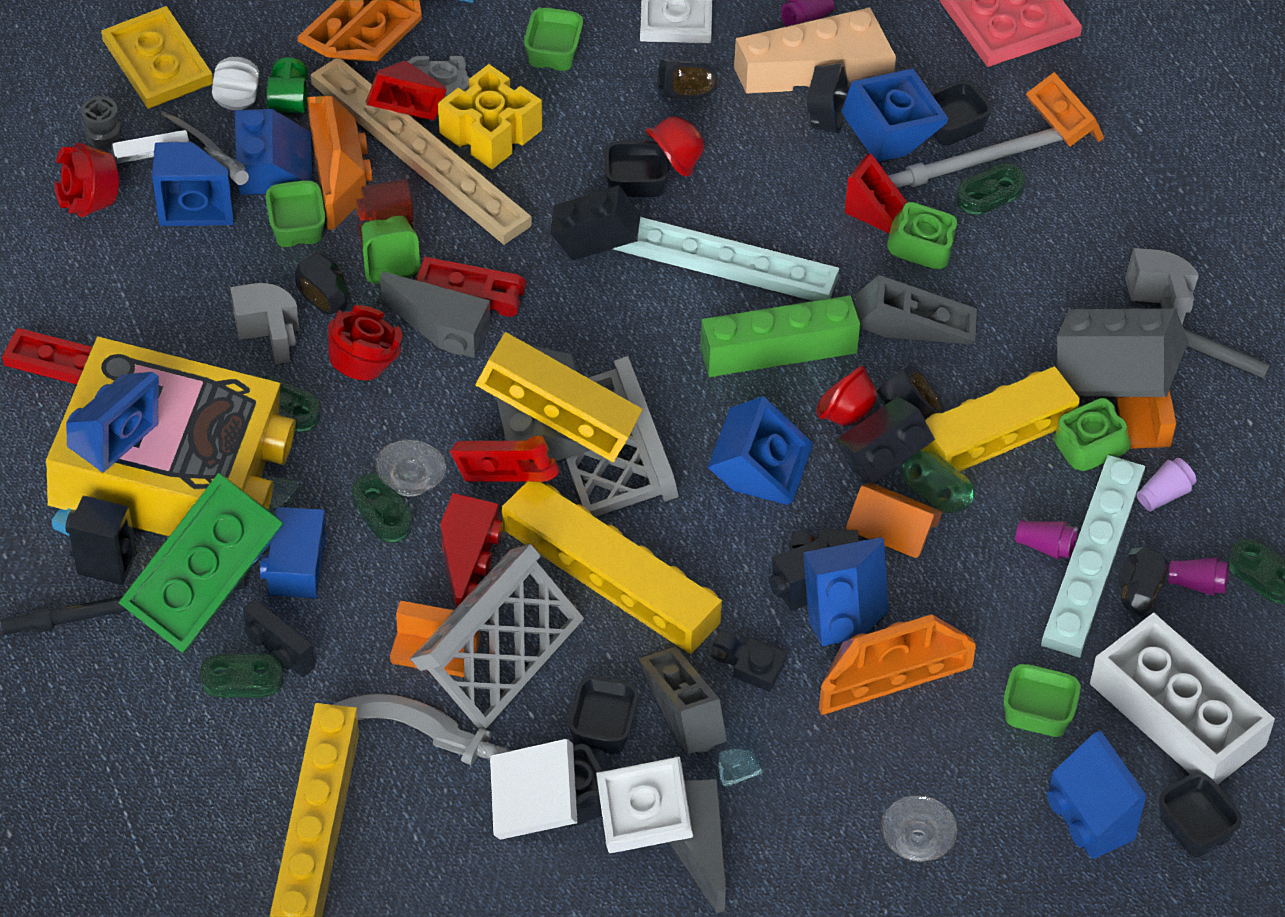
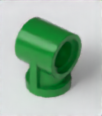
[267,57,308,113]

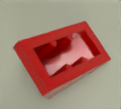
[366,61,447,121]
[845,153,908,234]

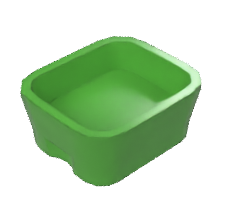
[524,8,583,71]
[265,181,326,247]
[887,202,957,269]
[361,215,420,284]
[1054,398,1131,471]
[1003,664,1081,737]

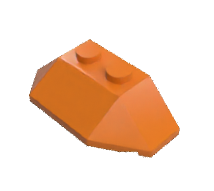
[298,0,422,61]
[307,96,372,230]
[819,614,976,715]

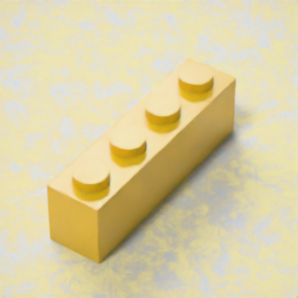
[475,332,643,462]
[921,366,1080,479]

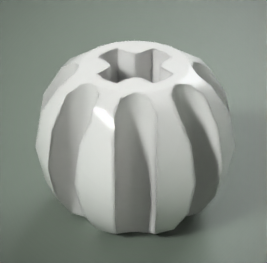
[212,57,260,110]

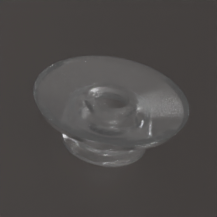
[375,440,447,496]
[881,796,958,862]

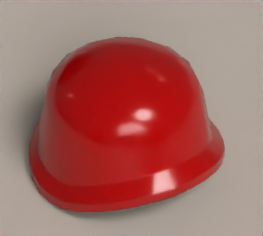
[644,116,705,177]
[816,365,877,426]

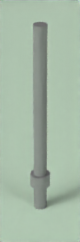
[888,128,1063,188]

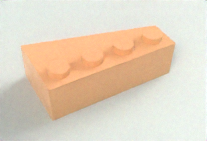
[734,7,896,93]

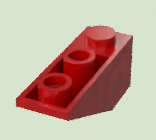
[440,493,504,609]

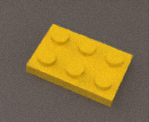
[101,6,213,109]

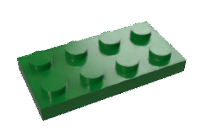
[119,473,285,653]

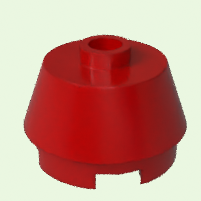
[54,143,120,217]
[328,305,403,380]

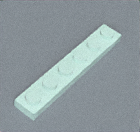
[613,217,839,301]
[1041,455,1145,658]

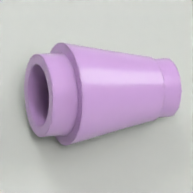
[1136,458,1197,512]

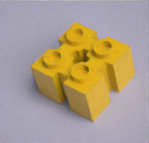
[438,64,542,169]

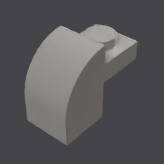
[1125,248,1199,324]
[230,283,299,364]

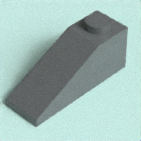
[380,271,491,358]
[855,275,977,345]
[638,647,727,754]
[669,779,726,912]

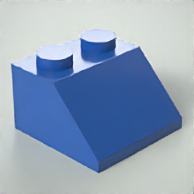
[841,68,949,162]
[235,109,313,195]
[152,142,234,226]
[66,372,159,473]
[708,396,813,505]
[803,537,889,646]
[1047,730,1147,859]

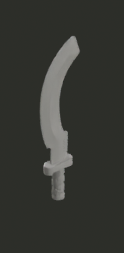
[161,111,249,185]
[332,694,512,765]

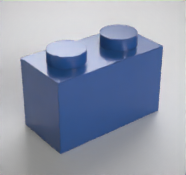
[260,507,327,599]

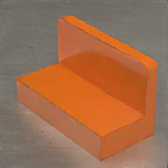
[1026,72,1104,147]
[1115,390,1176,449]
[846,482,943,558]
[390,600,481,677]

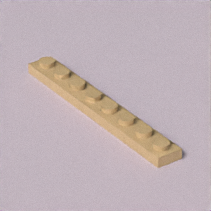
[311,59,532,245]

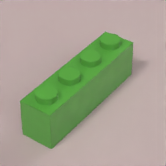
[700,295,860,377]

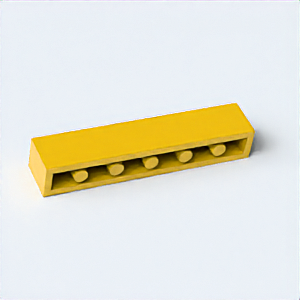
[502,482,722,655]
[270,703,359,917]

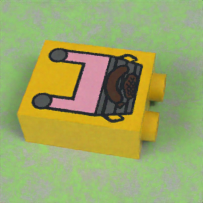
[46,336,296,536]

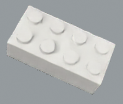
[1090,613,1275,785]

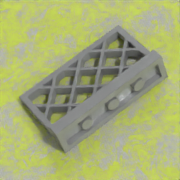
[565,356,679,517]
[410,544,584,729]

